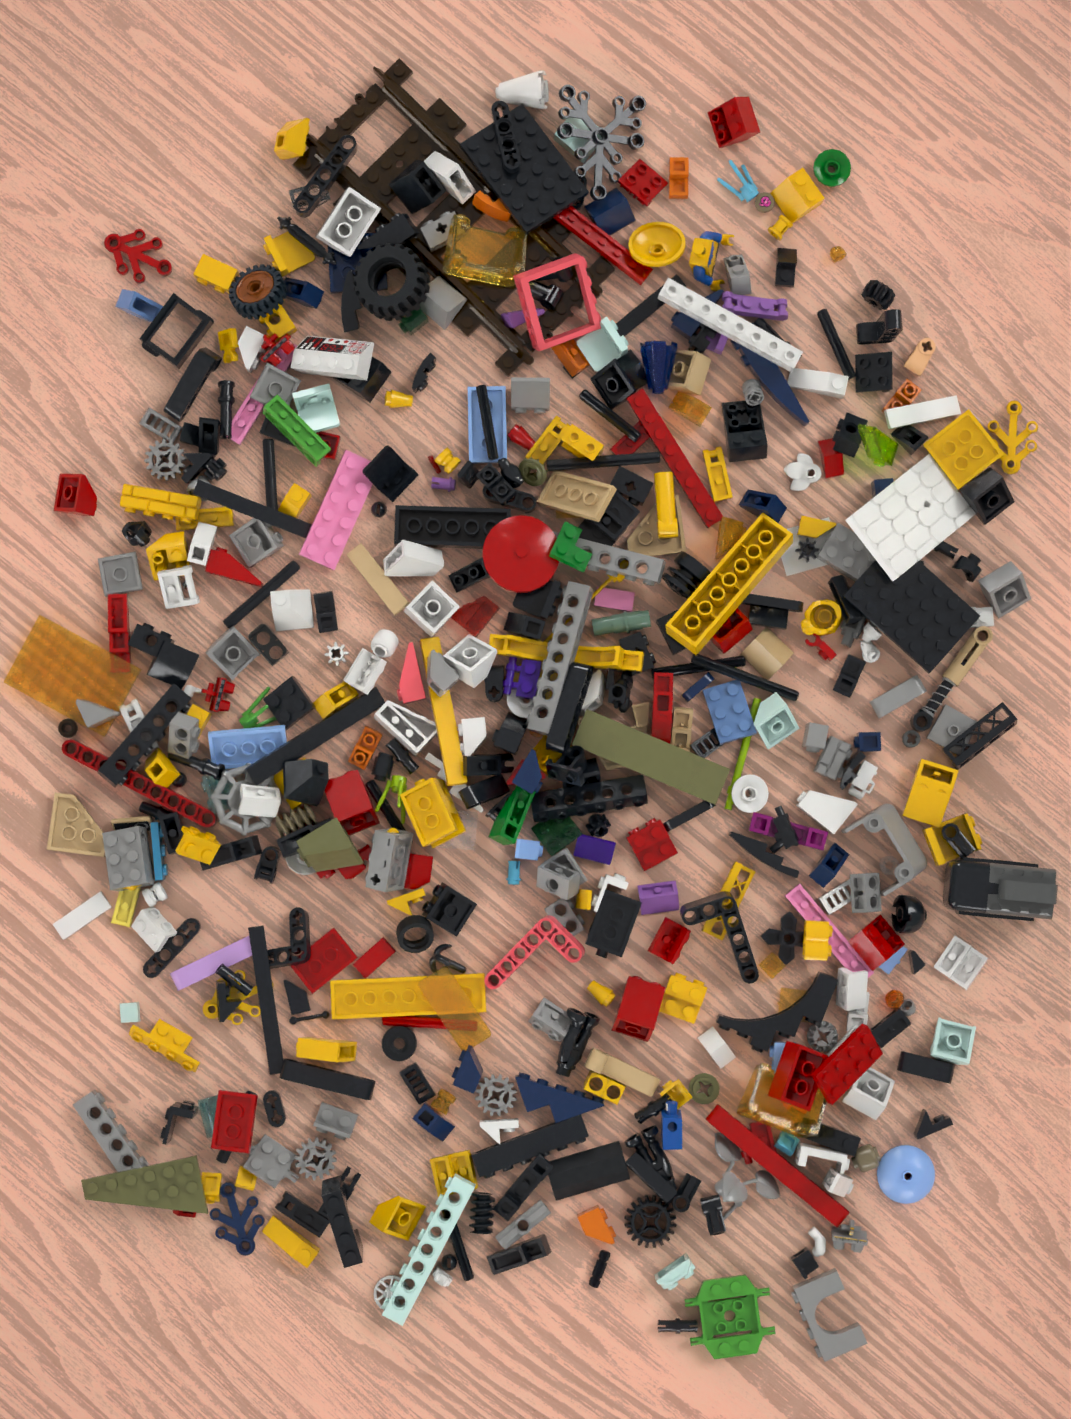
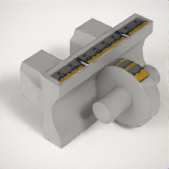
[831,1220,868,1253]

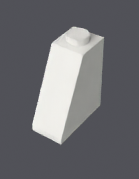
[424,151,476,204]
[383,540,444,576]
[796,790,858,834]

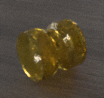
[430,1088,457,1115]

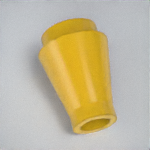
[384,389,413,408]
[587,980,616,1007]

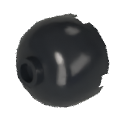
[891,895,927,934]

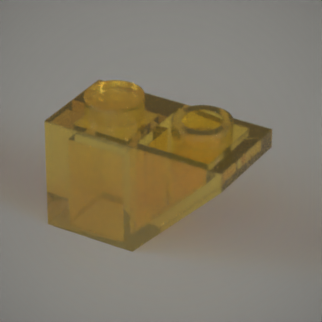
[668,391,712,427]

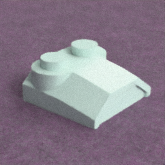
[930,1017,976,1065]
[654,1253,695,1290]

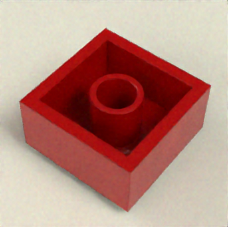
[316,431,341,460]

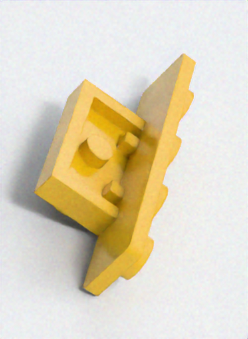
[129,1019,200,1072]

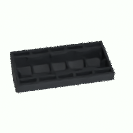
[548,1141,630,1201]

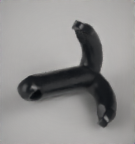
[429,944,466,975]

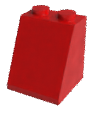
[325,769,380,836]
[611,976,666,1042]

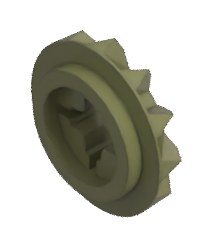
[519,457,548,486]
[688,1073,720,1104]

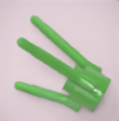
[239,687,277,728]

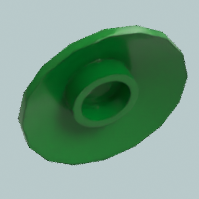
[813,149,851,187]

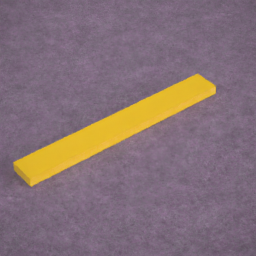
[419,637,467,786]

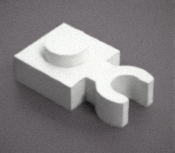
[432,1266,453,1287]

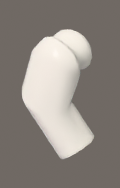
[808,1226,826,1257]

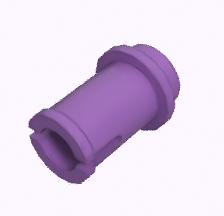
[431,476,456,492]

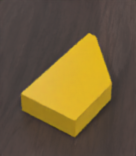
[797,516,836,539]

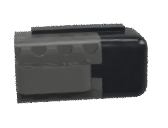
[943,857,1058,921]

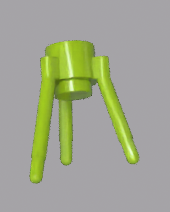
[375,775,407,824]

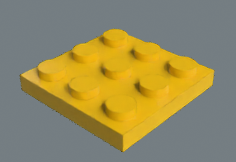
[923,409,1004,490]

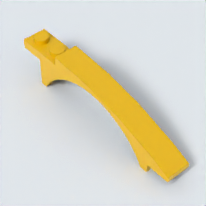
[489,634,644,672]

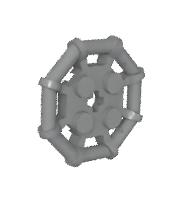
[210,763,282,836]

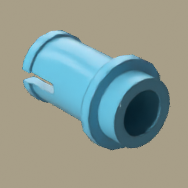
[506,861,521,885]

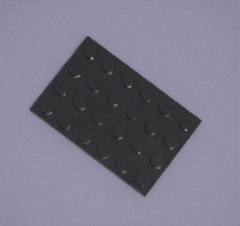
[460,104,589,235]
[842,559,980,674]

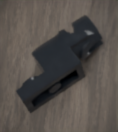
[463,753,514,776]

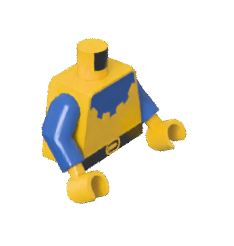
[689,231,734,292]

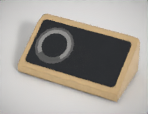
[111,816,153,832]

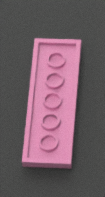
[299,450,372,570]

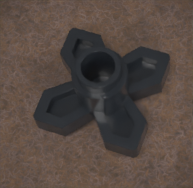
[761,912,804,965]

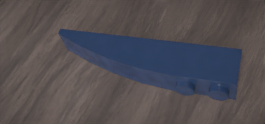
[731,323,810,426]

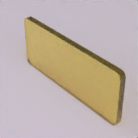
[418,966,491,1051]

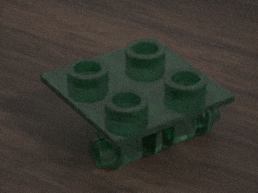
[531,817,582,857]

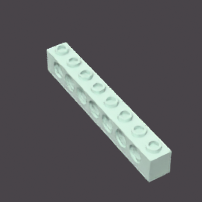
[381,1173,476,1326]

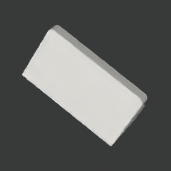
[238,784,281,818]
[836,967,868,1011]

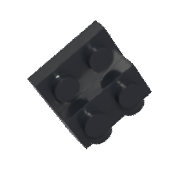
[422,882,477,937]

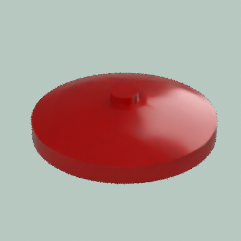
[483,515,559,593]

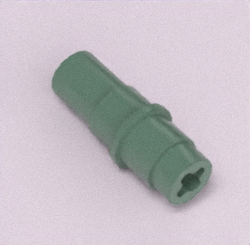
[592,610,651,636]

